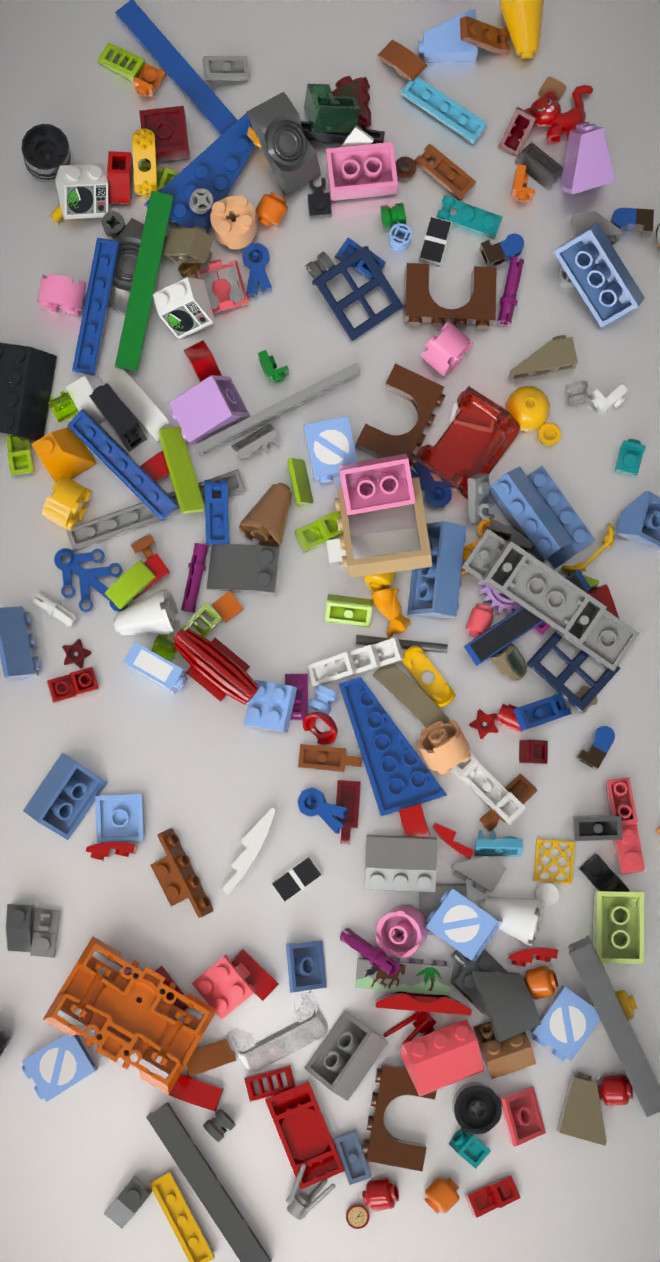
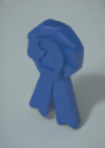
[242,243,272,297]
[410,459,452,508]
[298,788,348,834]

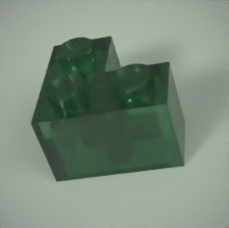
[304,84,360,134]

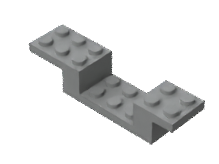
[461,529,639,671]

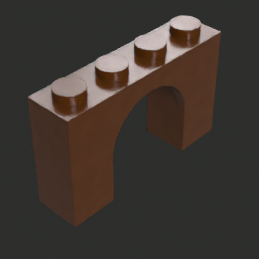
[403,263,497,329]
[355,363,446,467]
[362,1063,437,1172]

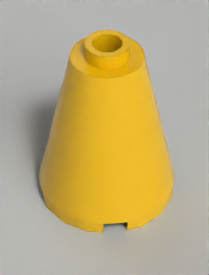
[499,0,544,59]

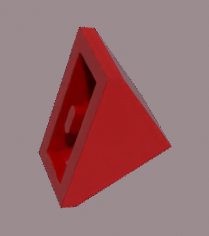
[183,340,222,382]

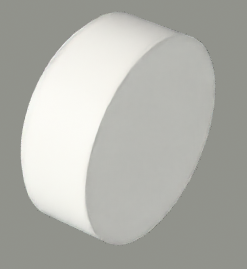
[535,883,559,906]

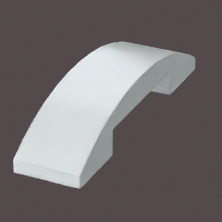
[98,361,174,443]
[453,753,526,825]

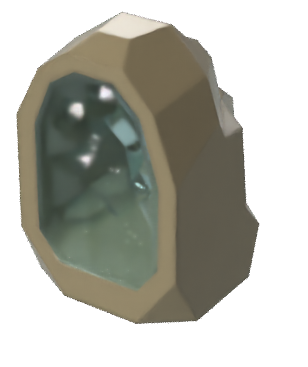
[490,643,527,681]

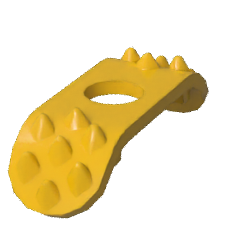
[132,129,157,196]
[561,523,615,575]
[402,645,456,707]

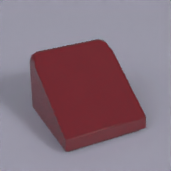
[519,739,548,764]

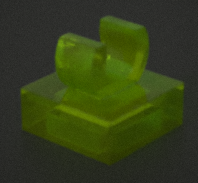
[48,391,79,422]
[151,635,177,662]

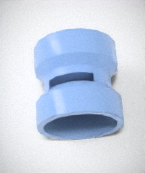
[389,223,412,252]
[308,685,338,715]

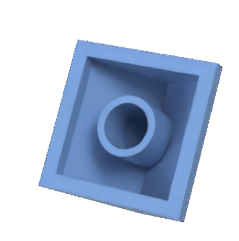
[286,940,327,993]

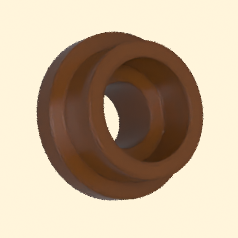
[395,156,416,179]

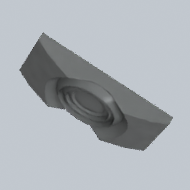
[246,92,321,195]
[109,218,167,315]

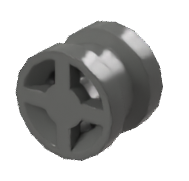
[102,211,126,239]

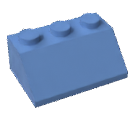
[0,606,41,682]
[23,753,107,840]

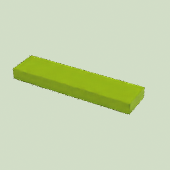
[158,427,205,514]

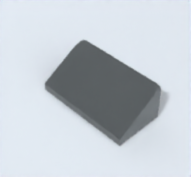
[515,142,563,190]

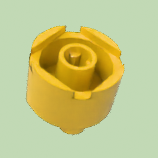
[42,476,93,531]

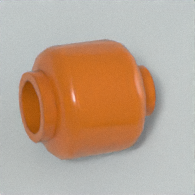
[255,192,288,227]
[523,966,558,1000]
[424,1177,460,1214]

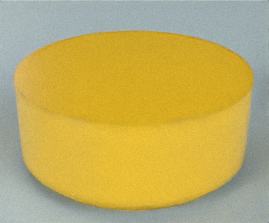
[538,423,561,447]

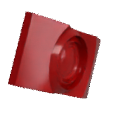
[375,991,472,1016]
[265,1081,345,1189]

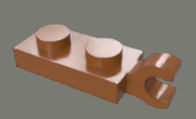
[298,744,362,772]
[480,773,538,832]

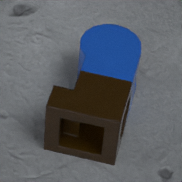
[610,208,654,238]
[479,233,524,267]
[575,726,615,770]

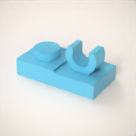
[474,830,523,857]

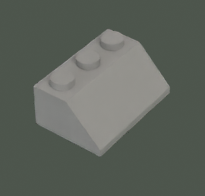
[365,835,437,892]
[304,1010,388,1101]

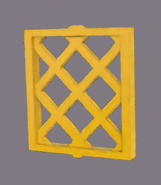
[533,839,575,884]

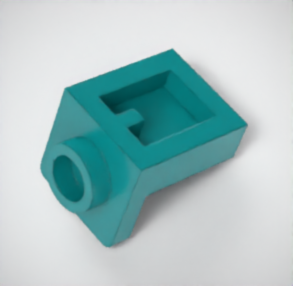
[615,439,646,476]
[449,1128,491,1169]

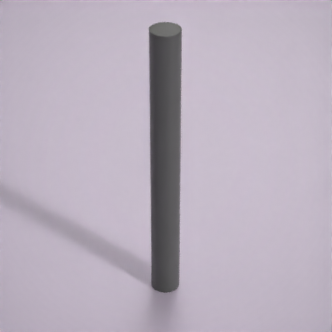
[356,635,448,653]

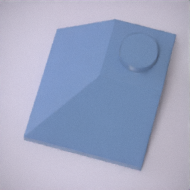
[616,491,660,548]

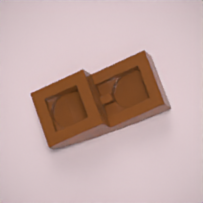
[378,40,427,82]
[185,1038,236,1077]

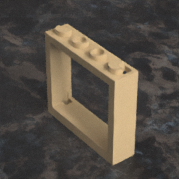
[334,477,432,578]

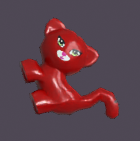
[525,85,593,144]

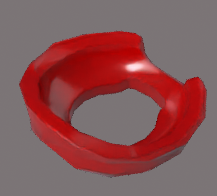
[303,712,338,745]

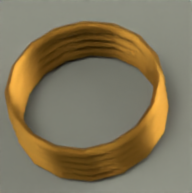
[178,263,201,277]

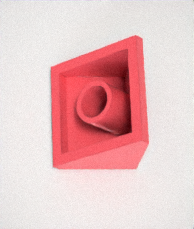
[498,1086,546,1146]

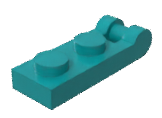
[436,195,502,239]

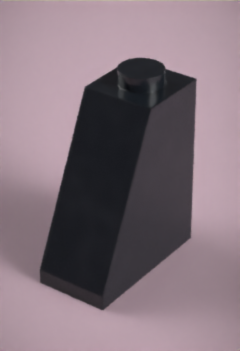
[89,382,147,452]

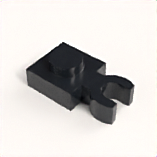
[307,178,332,219]

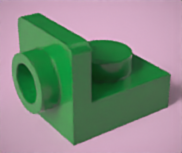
[258,350,289,383]

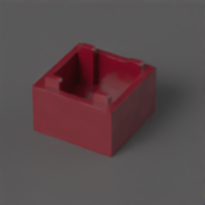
[139,106,190,163]

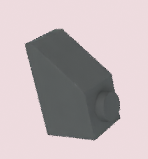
[573,815,622,841]
[6,904,35,952]
[104,1175,152,1229]

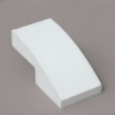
[65,376,105,424]

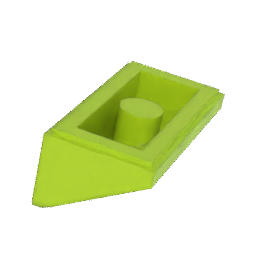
[287,458,313,507]
[325,594,373,627]

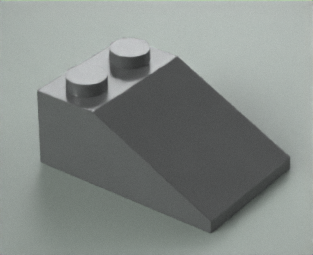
[207,544,280,596]

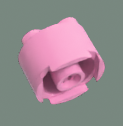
[37,274,86,316]
[421,322,474,377]
[376,905,429,958]

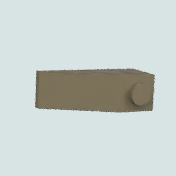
[508,335,578,380]

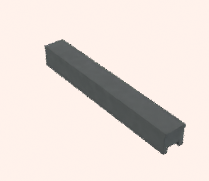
[568,935,660,1117]
[146,1102,272,1262]

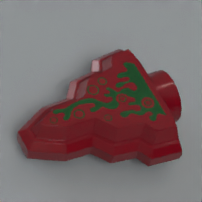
[327,76,371,129]

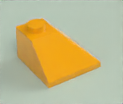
[31,427,97,483]

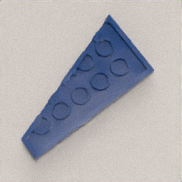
[144,113,255,233]
[339,677,447,816]

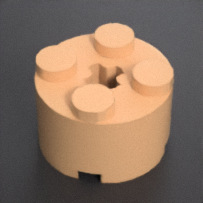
[210,195,258,249]
[416,720,471,775]

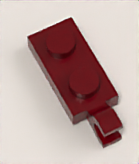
[335,780,361,845]

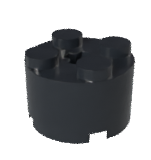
[452,1082,502,1134]

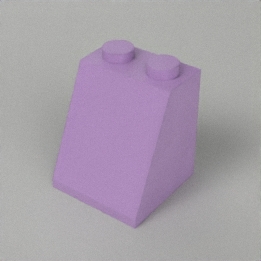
[560,122,615,195]
[169,375,250,443]

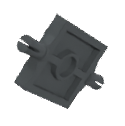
[451,949,508,1014]

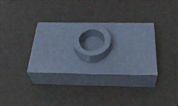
[333,1130,372,1185]

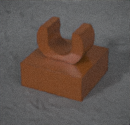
[130,533,155,559]

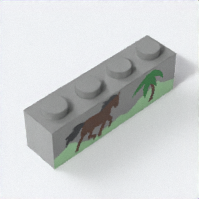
[355,956,452,996]

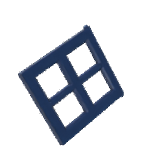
[312,246,404,341]
[527,630,620,713]

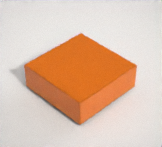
[212,591,244,623]

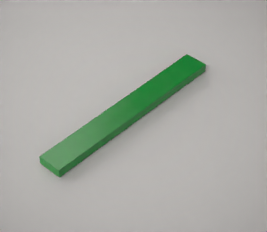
[115,190,173,372]

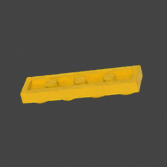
[149,1171,215,1262]

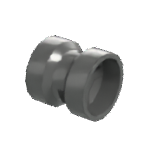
[305,252,335,279]
[203,1108,236,1142]

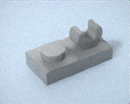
[202,56,250,81]
[231,424,279,459]
[468,473,495,523]
[30,908,60,958]

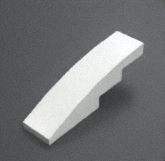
[326,528,420,564]
[307,637,404,687]
[222,807,276,895]

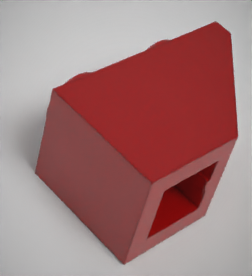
[107,151,133,205]

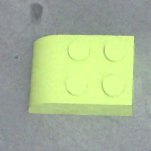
[593,891,644,964]

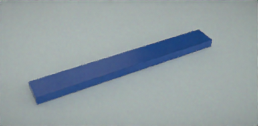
[115,0,238,136]

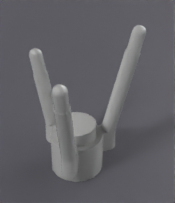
[286,1163,335,1220]

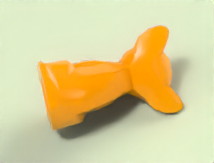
[371,588,411,637]

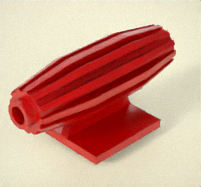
[173,628,260,705]

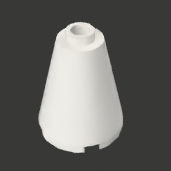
[113,589,180,635]
[479,897,545,946]

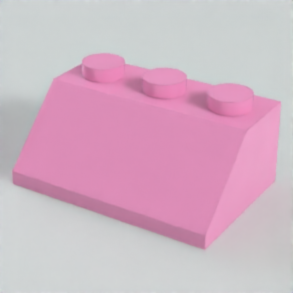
[326,142,398,201]
[338,454,416,516]

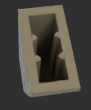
[557,1072,607,1146]

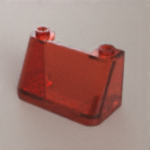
[414,386,520,499]

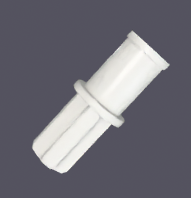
[33,591,77,626]

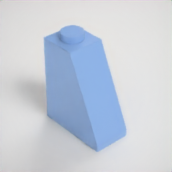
[418,9,478,63]

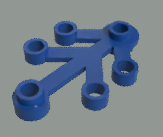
[54,548,129,613]

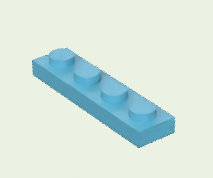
[401,77,487,144]

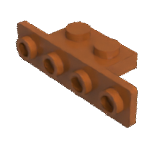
[150,828,213,918]

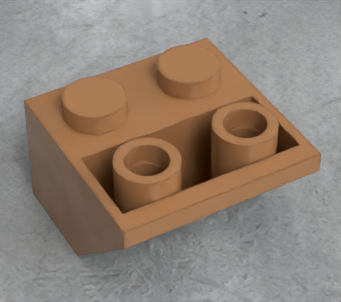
[473,1021,536,1079]

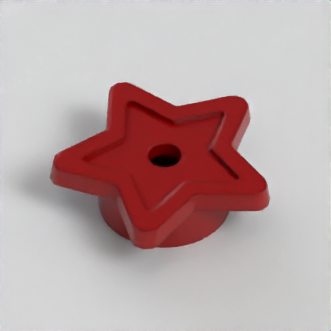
[469,709,498,739]

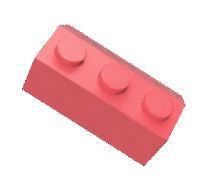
[400,1019,484,1097]

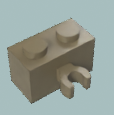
[162,226,214,263]

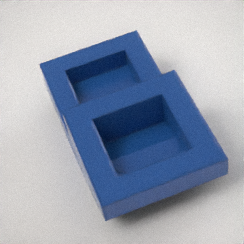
[334,237,386,280]

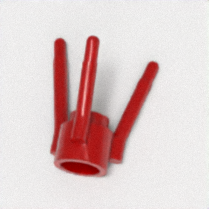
[383,1011,437,1068]

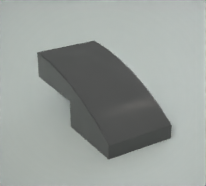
[488,520,533,553]

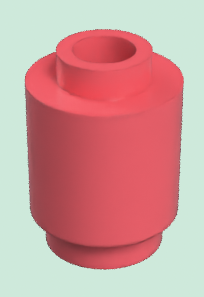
[465,604,494,638]

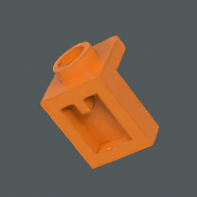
[132,63,166,98]
[510,164,535,202]

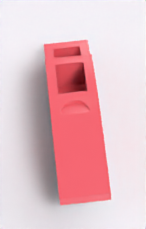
[606,777,645,875]

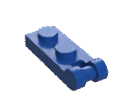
[204,479,229,544]
[514,694,572,731]

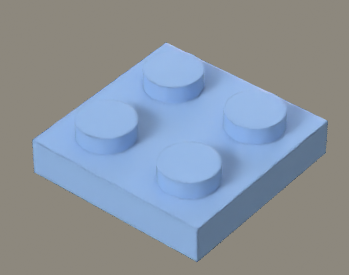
[244,680,297,733]
[95,794,144,843]

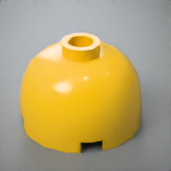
[505,386,550,432]

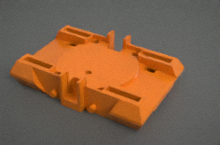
[42,936,217,1095]

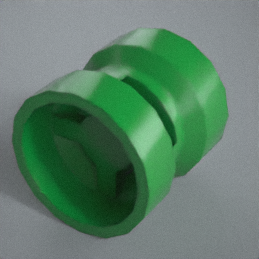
[380,202,406,228]

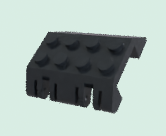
[0,342,57,443]

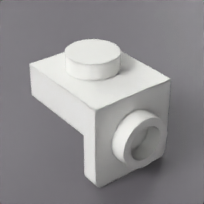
[590,384,628,413]

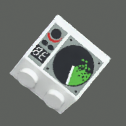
[55,164,108,219]
[153,277,215,339]

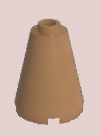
[239,483,292,547]

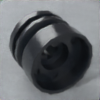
[21,124,71,182]

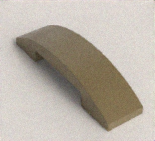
[372,663,450,728]

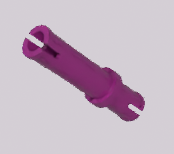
[497,257,524,326]
[181,543,209,613]
[340,928,400,977]

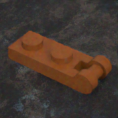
[460,16,510,55]
[414,144,476,200]

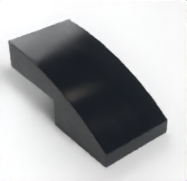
[579,853,630,892]

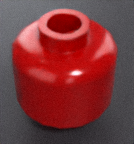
[597,1074,633,1107]
[362,1178,399,1212]

